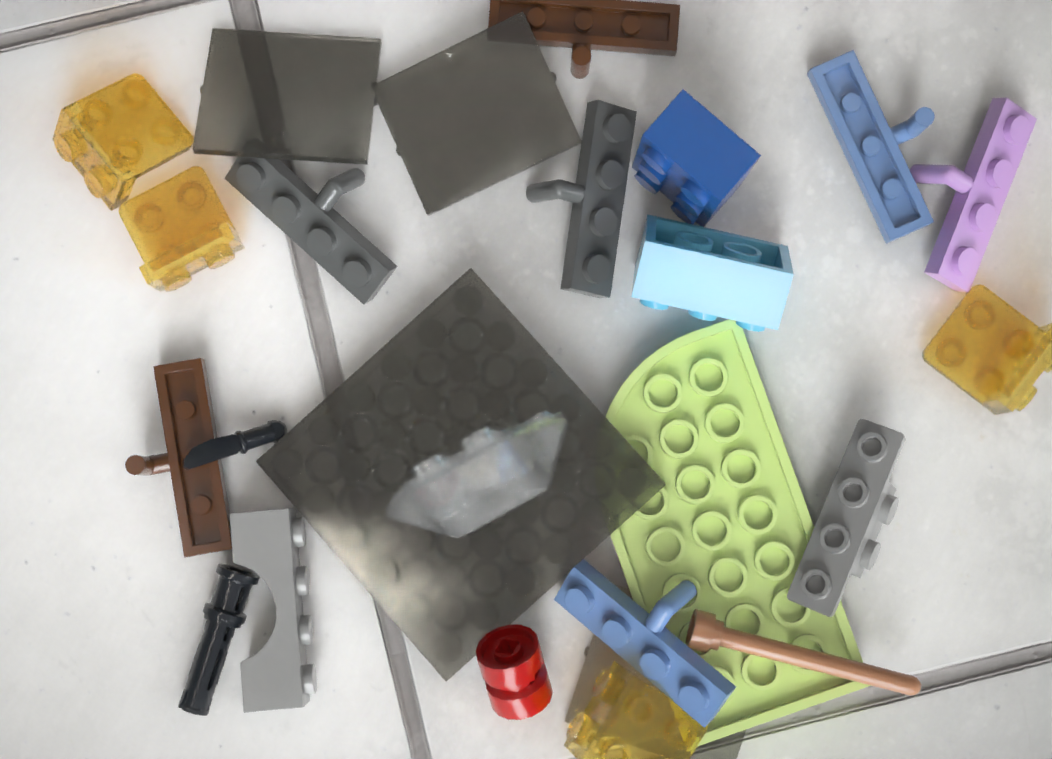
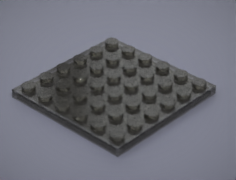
[256,268,666,682]

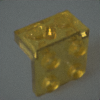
[52,73,194,211]
[118,166,245,292]
[922,284,1052,415]
[564,661,708,759]

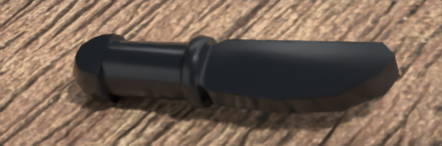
[182,420,287,470]

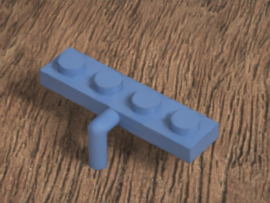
[807,50,935,244]
[554,559,736,728]

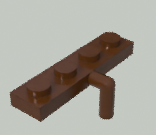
[487,0,680,79]
[125,358,232,558]

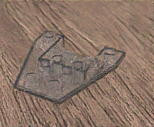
[384,409,569,539]

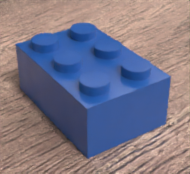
[632,89,761,227]

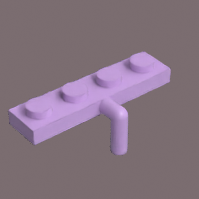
[910,98,1037,293]

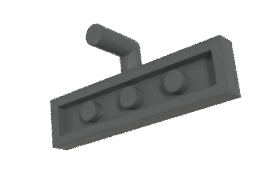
[526,100,637,298]
[224,140,398,305]

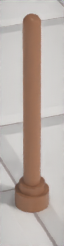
[686,609,921,696]

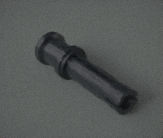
[178,564,260,716]

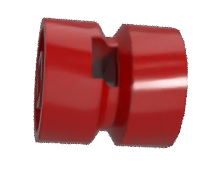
[476,624,553,720]

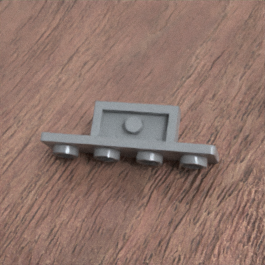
[787,419,906,617]

